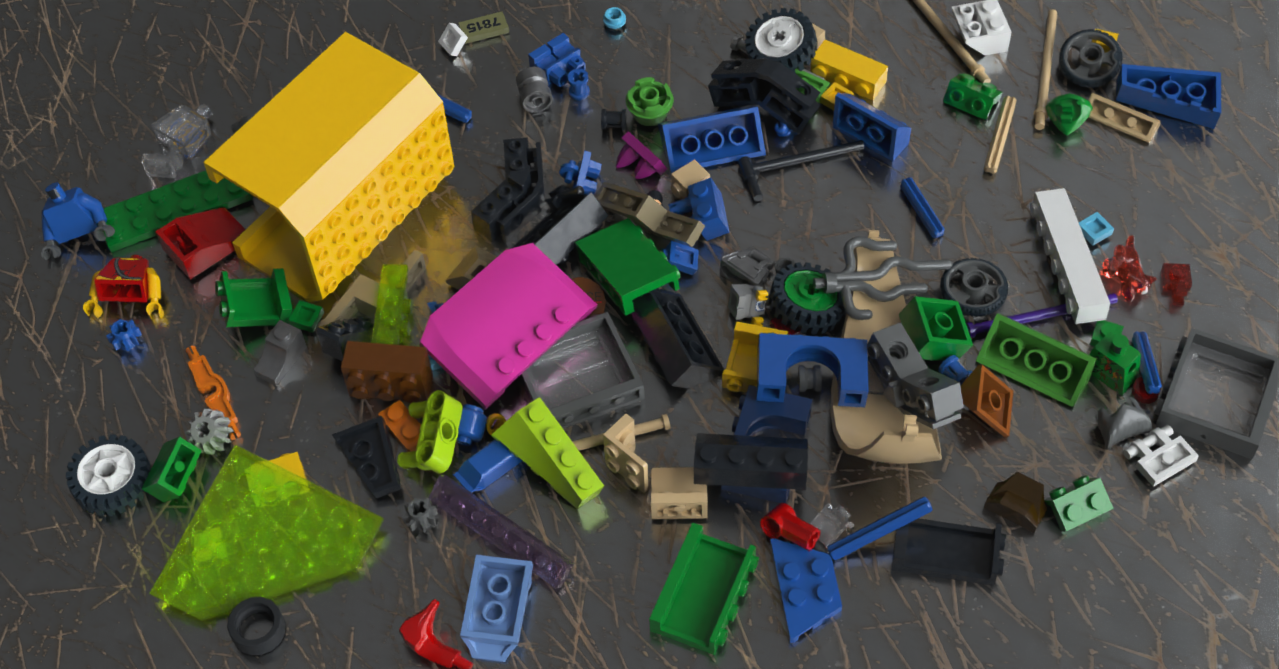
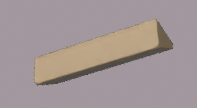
[1088,93,1160,143]

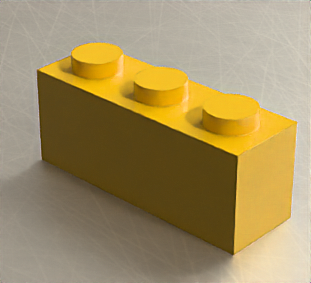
[810,40,888,100]

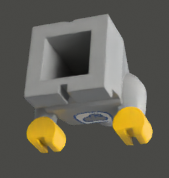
[728,284,770,326]

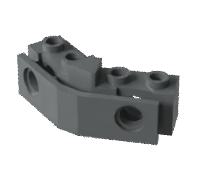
[867,322,964,429]

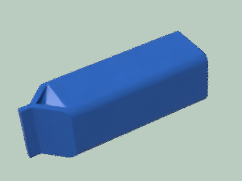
[453,440,522,494]

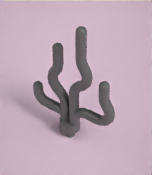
[813,236,953,320]

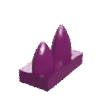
[616,131,667,179]

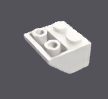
[951,0,1012,56]

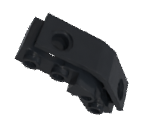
[708,58,821,135]
[471,137,545,243]

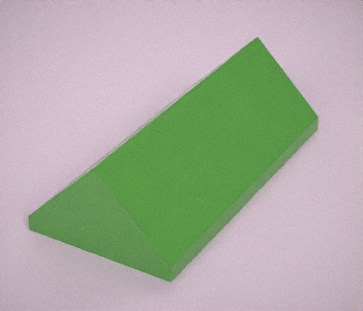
[976,313,1097,407]

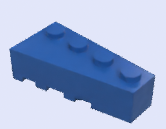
[1116,64,1221,129]

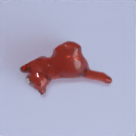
[1102,235,1156,302]

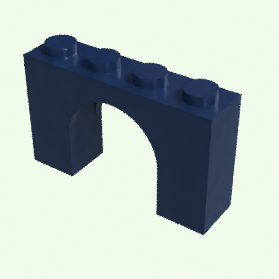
[721,385,812,503]

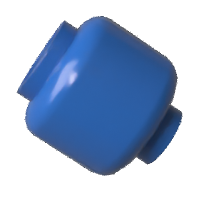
[456,404,487,446]

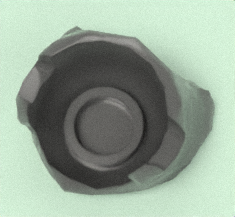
[1095,396,1152,450]

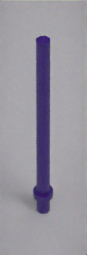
[966,293,1118,338]

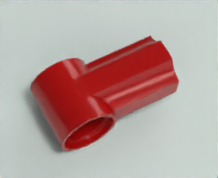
[760,503,821,551]

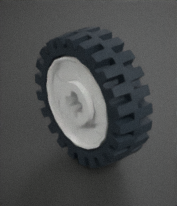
[745,8,817,74]

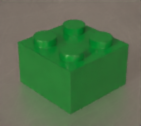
[898,296,973,361]

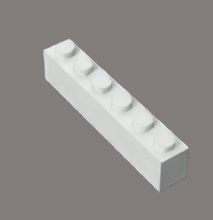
[1030,188,1110,324]

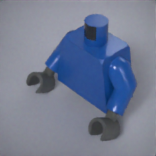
[41,182,115,260]

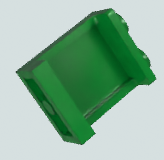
[215,268,292,327]

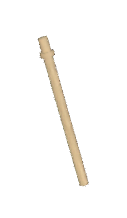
[912,0,991,84]
[1033,9,1057,130]

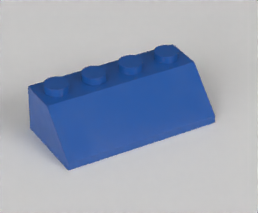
[658,105,766,173]

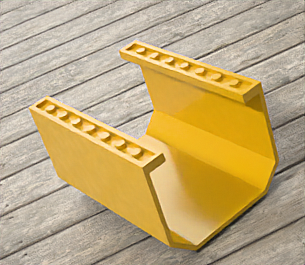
[203,31,455,302]

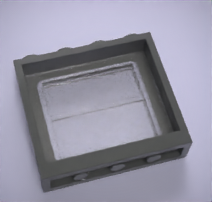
[519,312,645,429]
[1154,328,1279,459]

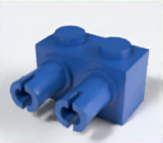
[668,177,730,241]

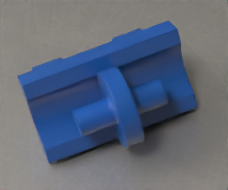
[559,150,602,195]

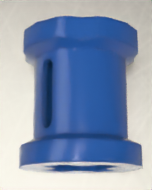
[568,69,590,101]
[938,355,972,386]

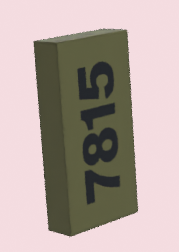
[458,11,509,44]

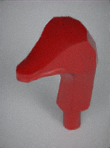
[399,599,474,669]

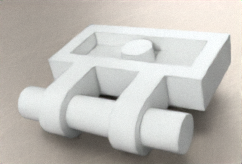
[1123,425,1199,487]

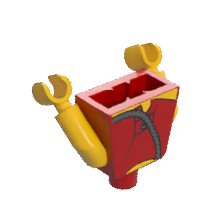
[83,254,164,319]

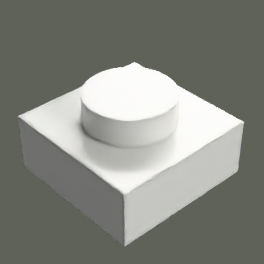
[438,23,468,56]

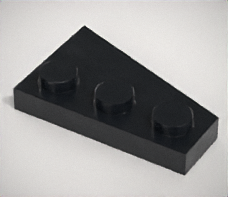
[332,416,402,498]

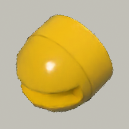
[486,413,506,435]

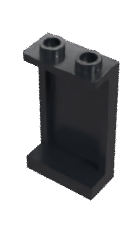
[891,507,1006,586]

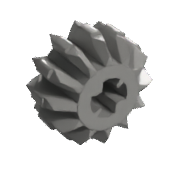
[185,408,234,455]

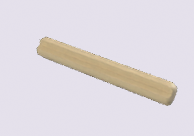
[984,96,1017,174]

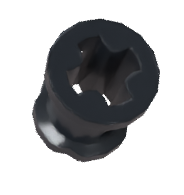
[601,109,627,131]

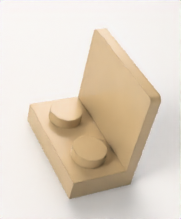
[603,414,649,494]
[651,467,707,519]

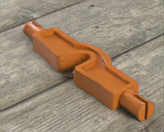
[185,346,241,440]

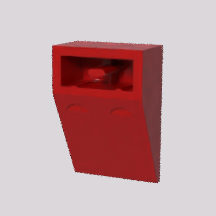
[155,207,246,280]

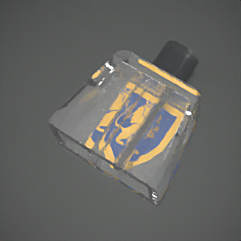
[151,104,212,160]

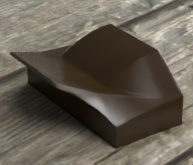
[984,472,1048,533]

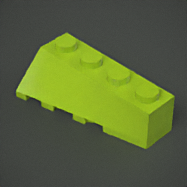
[491,397,604,509]

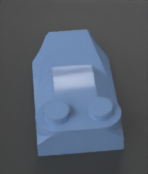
[460,555,533,662]

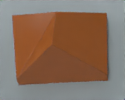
[960,364,1014,438]

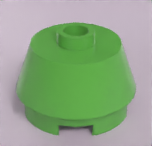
[625,77,674,126]

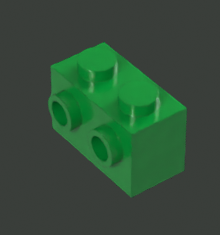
[142,436,202,503]

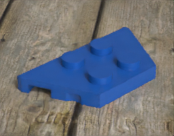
[770,538,842,643]

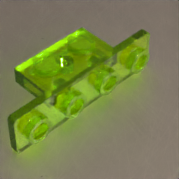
[371,264,413,345]

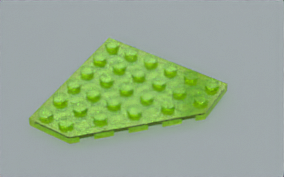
[149,445,384,621]

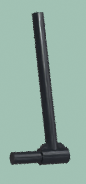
[738,140,864,201]

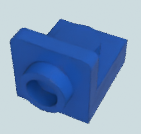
[660,240,699,275]

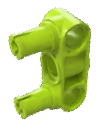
[397,390,463,474]

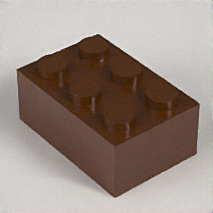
[341,341,433,403]

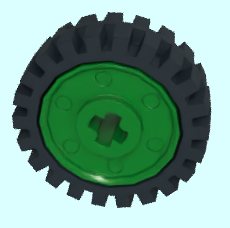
[768,262,845,334]

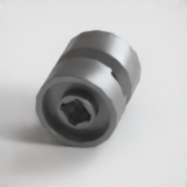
[516,67,553,112]

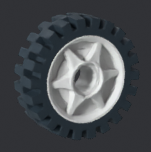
[66,434,152,516]

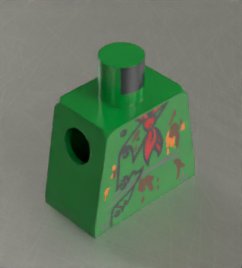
[1089,332,1141,396]

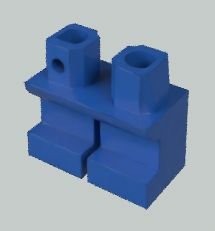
[528,33,586,87]

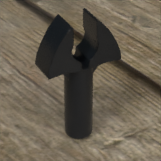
[544,185,584,210]

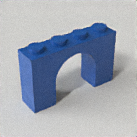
[756,333,869,408]

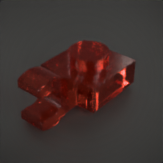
[1161,263,1192,305]

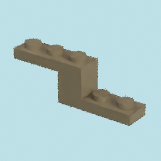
[595,182,705,247]
[316,249,426,343]

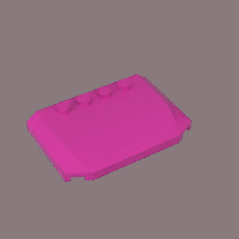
[420,243,598,410]

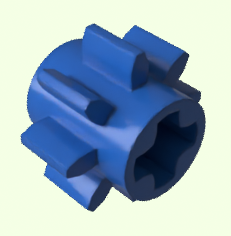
[106,319,142,351]

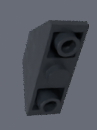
[316,316,379,361]

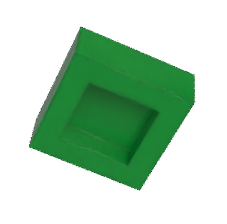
[288,300,324,333]
[1090,320,1124,346]

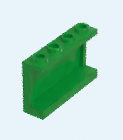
[575,218,680,316]
[649,522,759,655]

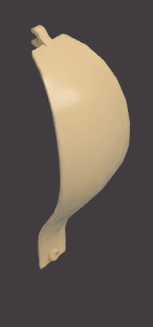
[830,230,942,464]

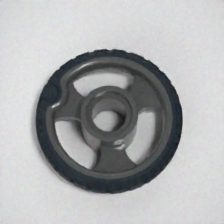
[1059,29,1123,88]
[940,258,1008,317]

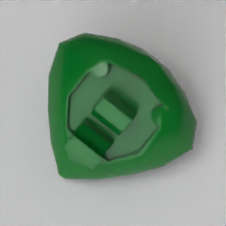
[1045,93,1093,136]

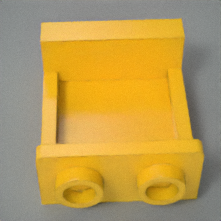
[722,321,788,392]

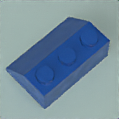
[833,93,911,162]

